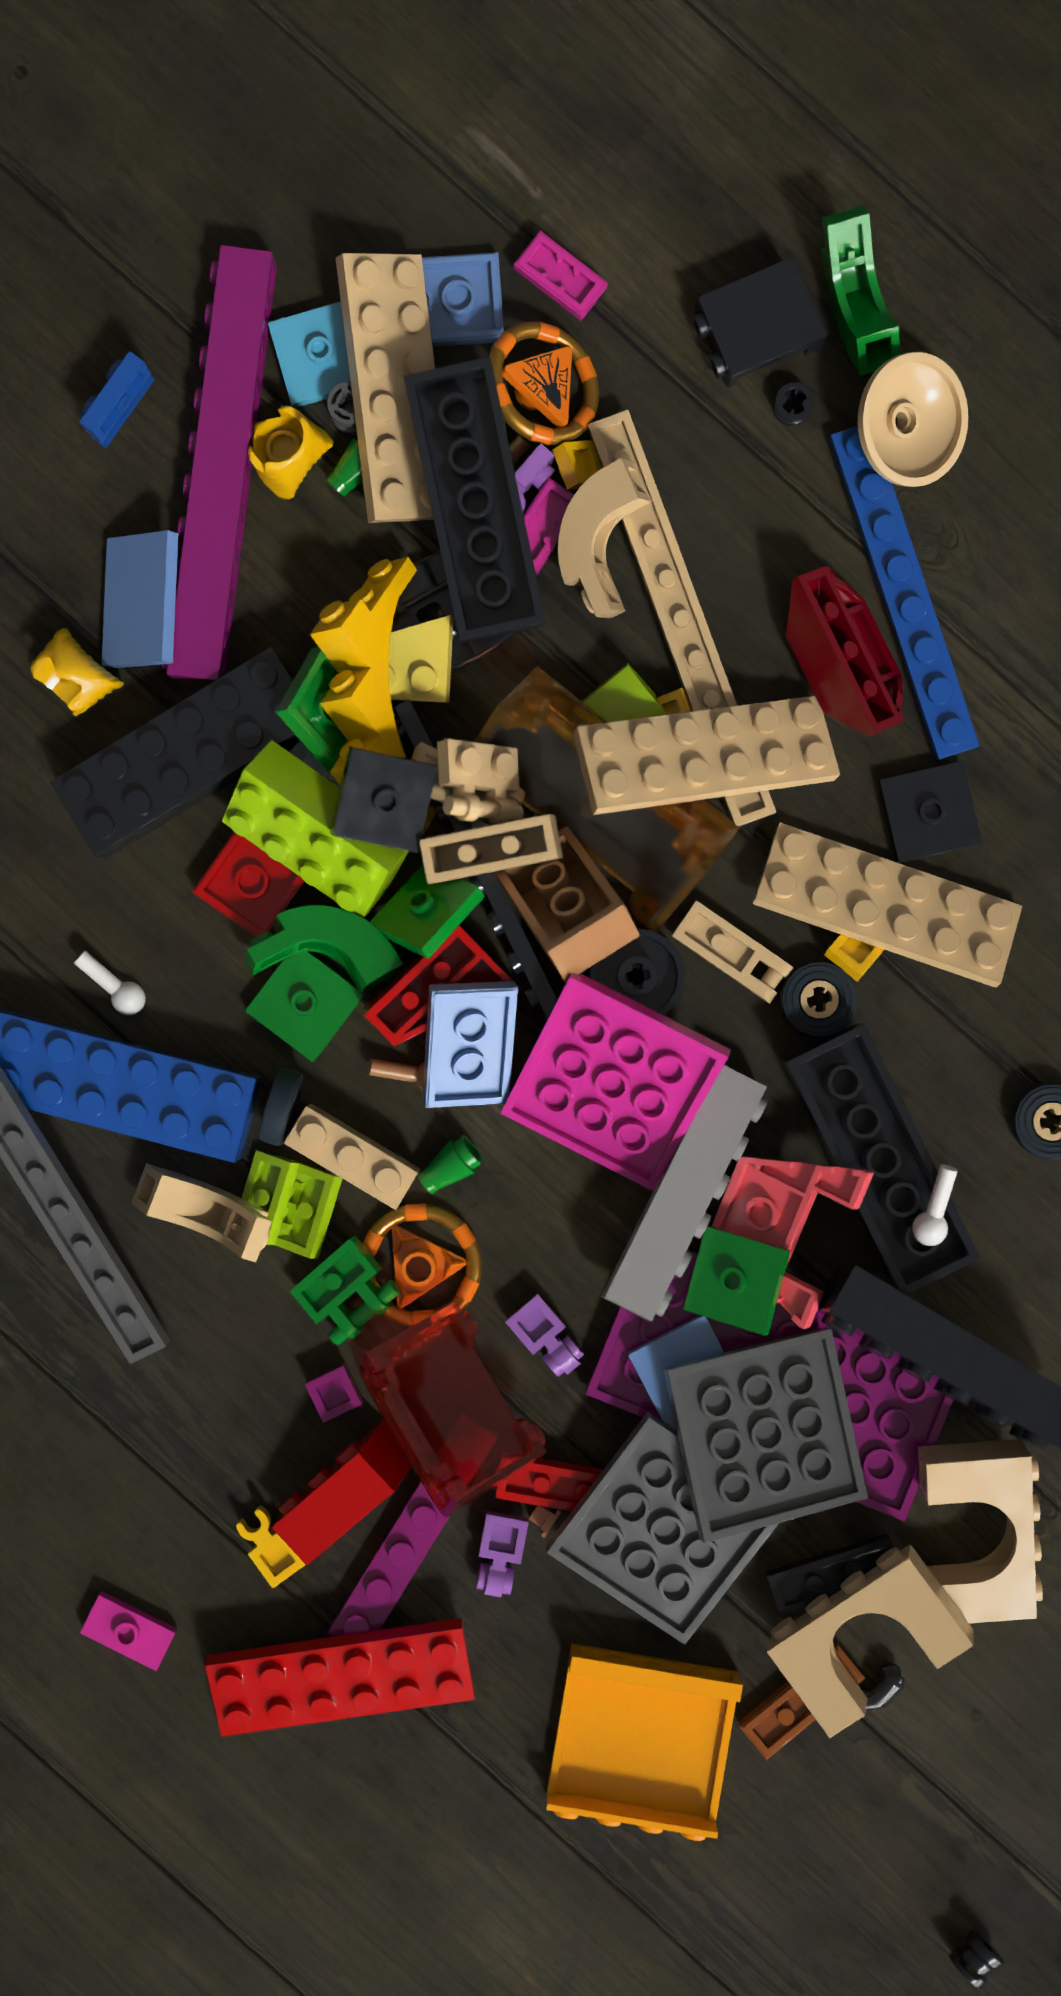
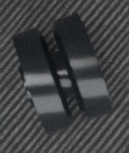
[589,929,685,1016]

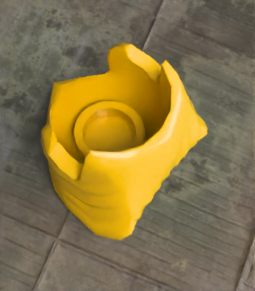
[247,406,334,500]
[30,628,124,716]

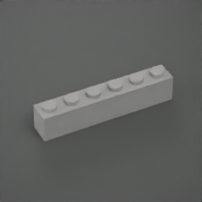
[601,1065,768,1321]

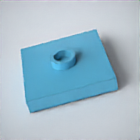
[268,301,351,408]

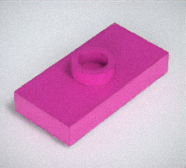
[514,231,608,321]
[524,478,574,575]
[80,1591,178,1671]

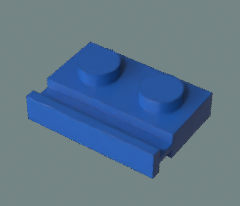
[79,351,155,448]

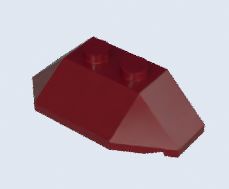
[786,565,904,737]

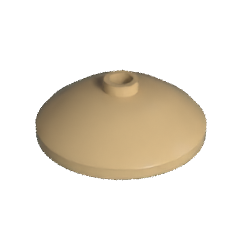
[858,352,968,487]

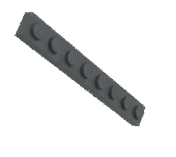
[0,1066,170,1364]

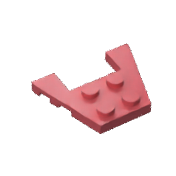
[712,1156,874,1329]

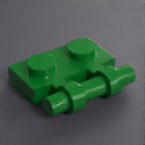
[290,1236,401,1345]

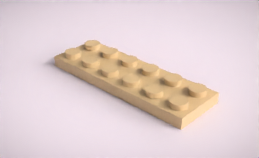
[336,253,435,523]
[573,696,840,815]
[753,822,1022,988]

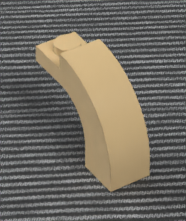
[558,458,652,618]
[131,1163,272,1262]

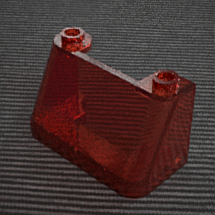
[359,1302,547,1517]

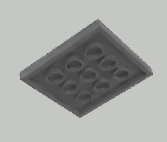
[663,1327,868,1543]
[546,1411,779,1645]

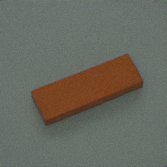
[738,1641,865,1760]

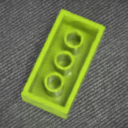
[221,740,409,918]

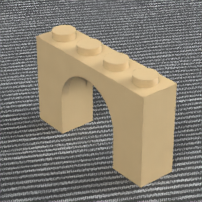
[918,1439,1043,1624]
[767,1544,974,1738]

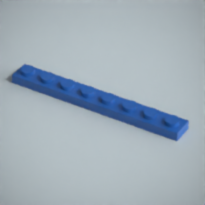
[829,426,980,761]

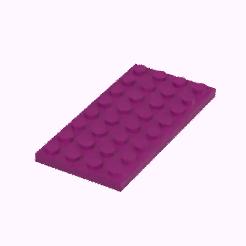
[585,1249,953,1522]

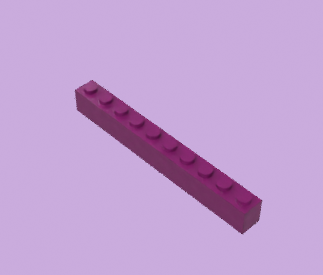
[162,245,277,685]

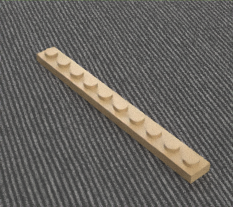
[587,410,776,828]

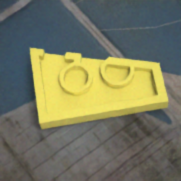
[389,615,454,703]

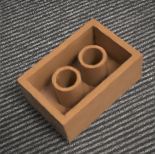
[495,826,640,982]

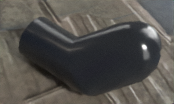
[861,1663,905,1711]

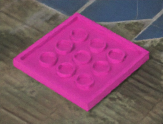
[500,973,730,1191]

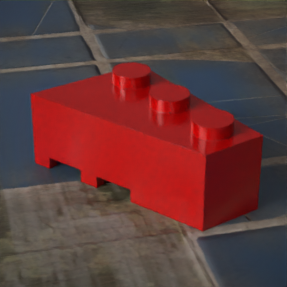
[362,925,518,1046]
[272,1418,419,1566]

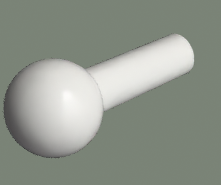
[74,950,146,1015]
[912,1164,958,1246]

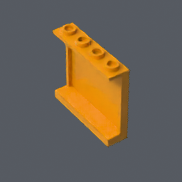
[546,1643,743,1841]

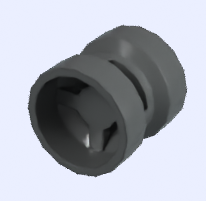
[327,381,357,436]

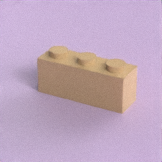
[419,814,563,884]
[284,1104,421,1210]

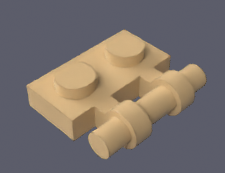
[437,739,523,824]

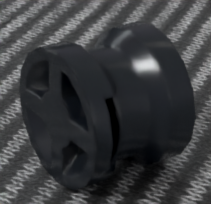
[949,1930,1005,1989]

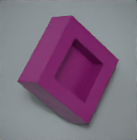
[305,1363,363,1423]

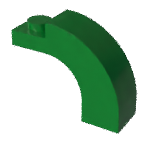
[821,205,900,376]
[244,905,403,995]

